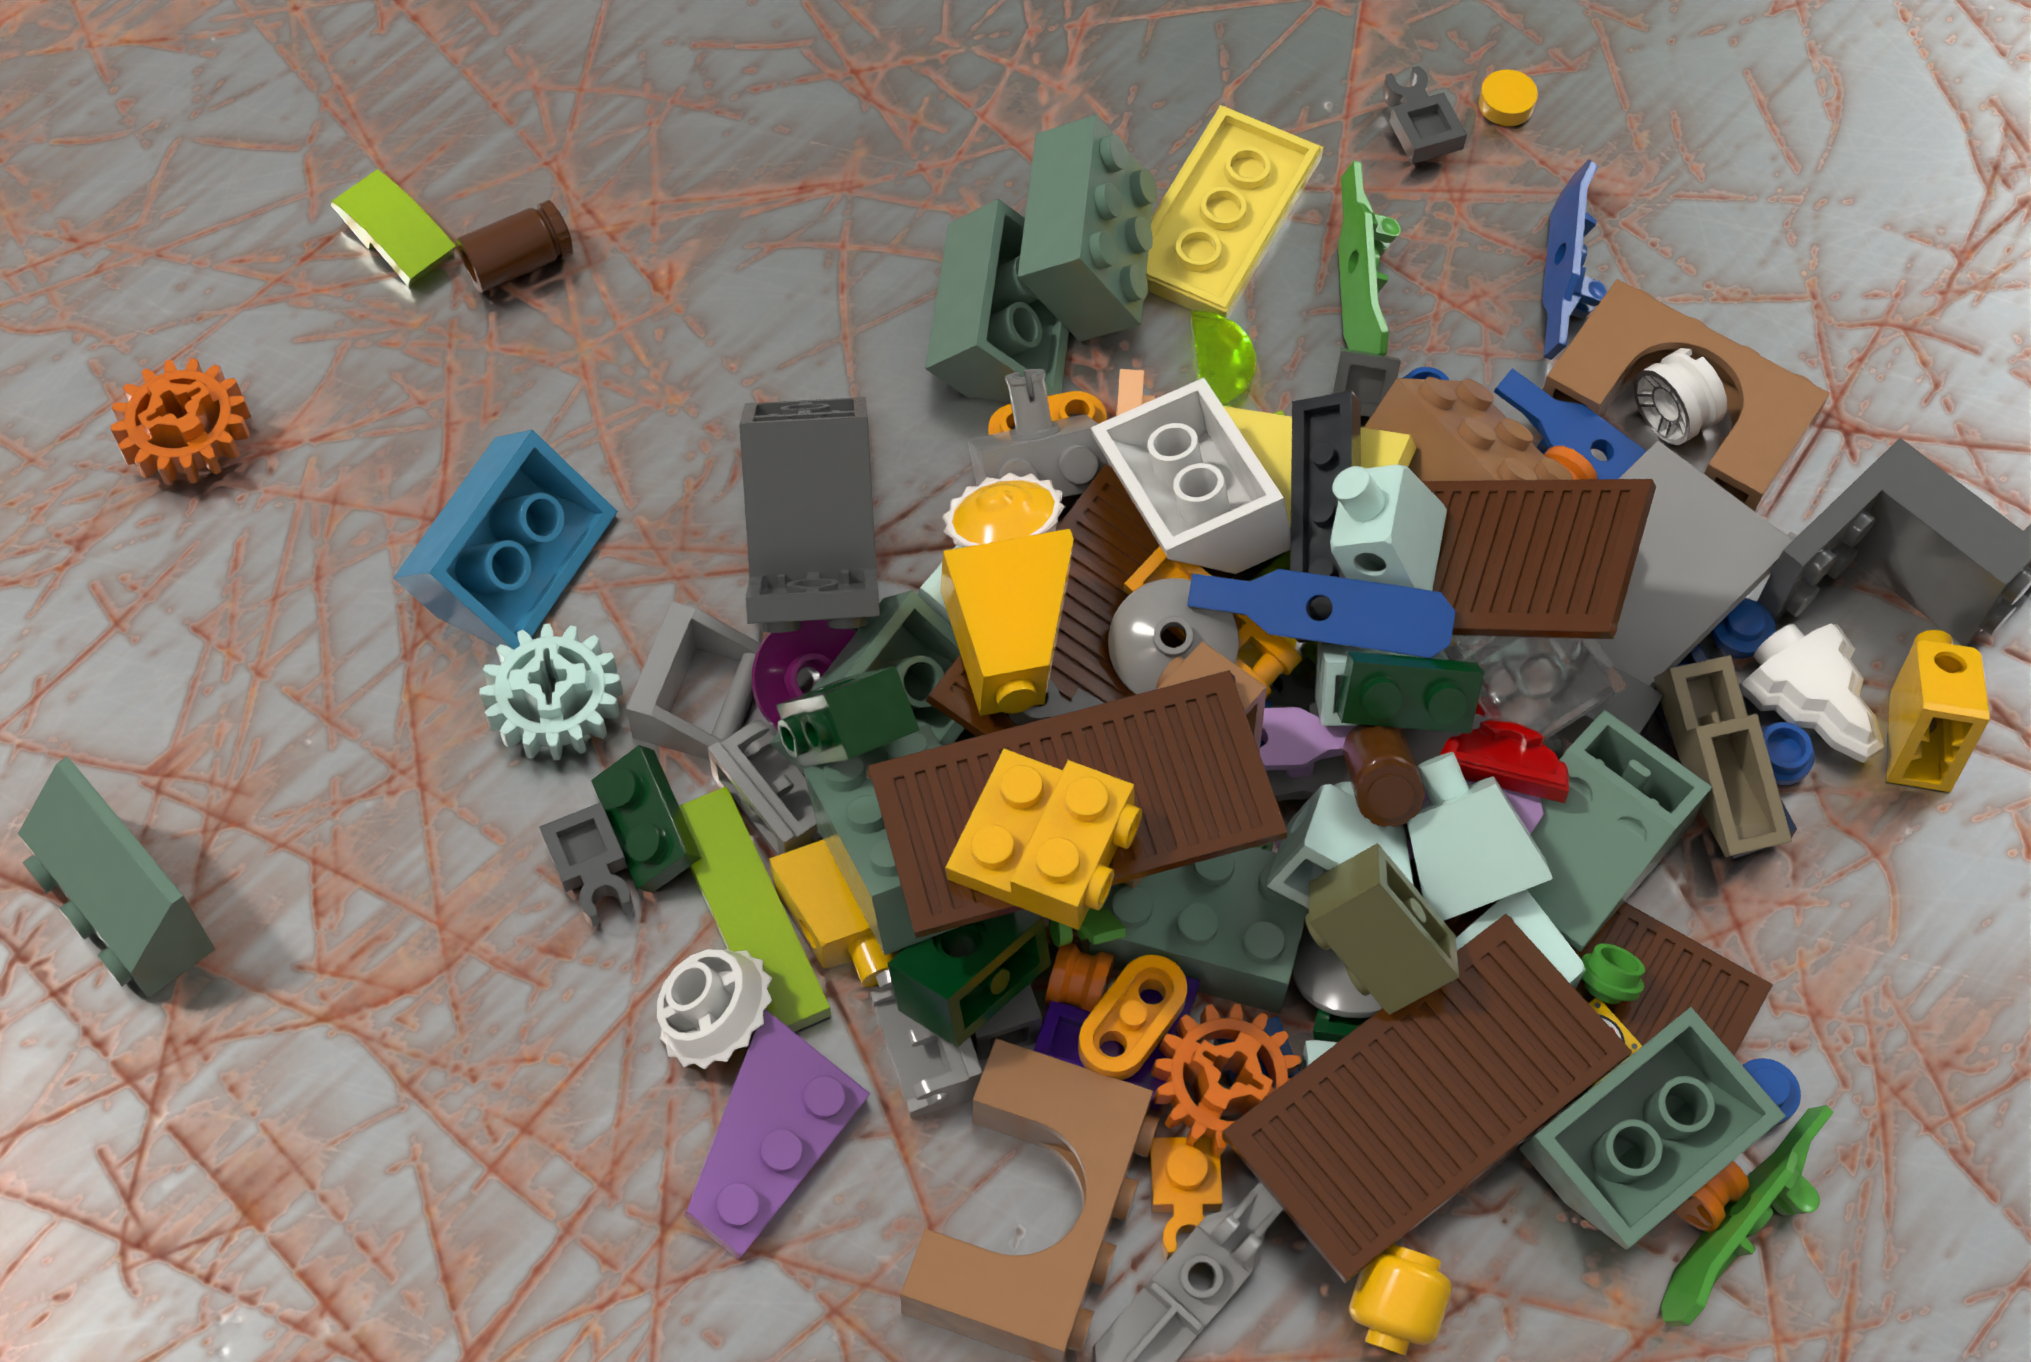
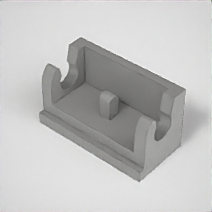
[708,720,823,856]
[870,969,983,1118]

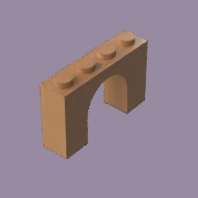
[1542,279,1830,513]
[900,1038,1160,1362]

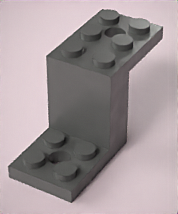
[739,397,880,633]
[1757,438,2031,646]

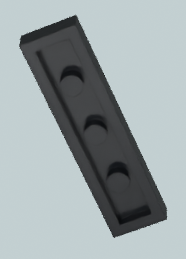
[1290,391,1361,643]

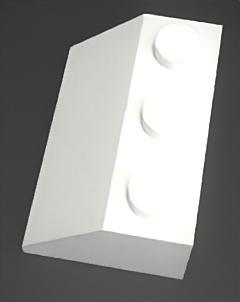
[1090,378,1291,574]

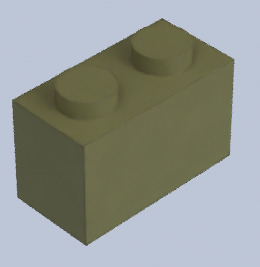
[1305,843,1459,1015]

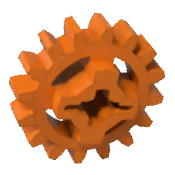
[110,358,251,485]
[1151,1003,1301,1157]

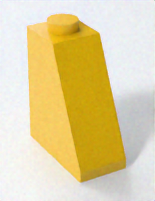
[940,529,1074,716]

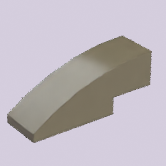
[1654,655,1792,857]

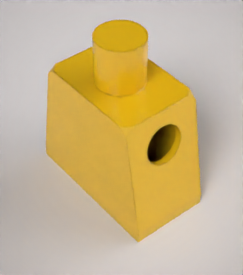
[1886,630,1990,793]
[769,839,894,988]

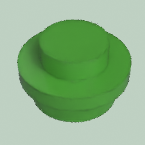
[1581,943,1645,1004]

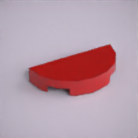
[1440,720,1569,804]

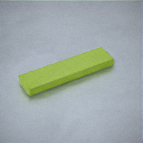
[679,786,831,1032]

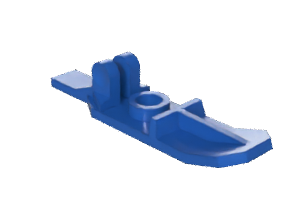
[1542,159,1607,360]
[1494,368,1647,479]
[1187,569,1455,658]

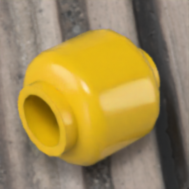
[1349,1245,1452,1356]

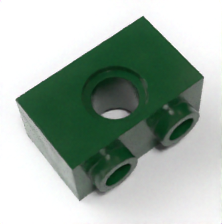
[776,666,920,767]
[887,909,1051,1048]

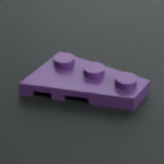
[684,1009,870,1260]

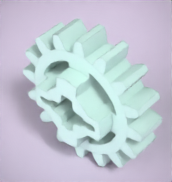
[479,624,623,760]

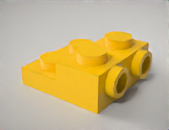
[945,749,1142,930]

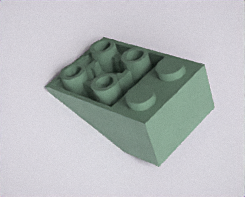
[1527,709,1712,952]

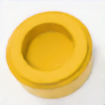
[1478,69,1538,126]

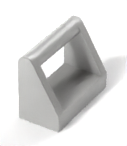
[626,601,761,760]

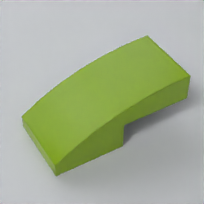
[331,169,456,287]

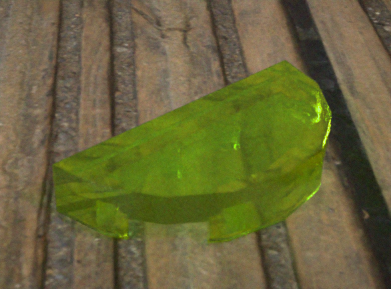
[1189,310,1256,407]

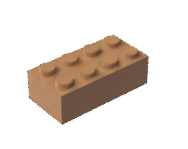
[1364,377,1573,481]

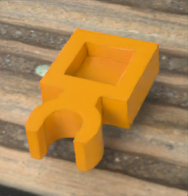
[1149,1137,1223,1260]

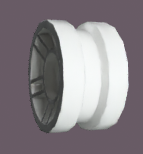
[1633,348,1727,445]

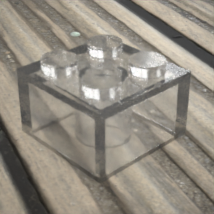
[1443,635,1628,741]

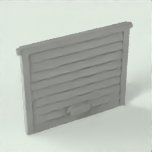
[1574,440,1797,688]

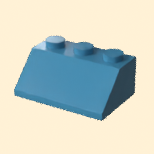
[393,429,618,650]

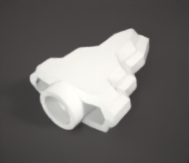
[1739,623,1884,763]

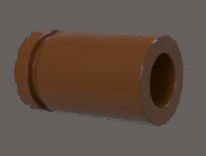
[456,200,573,293]
[1342,724,1425,827]

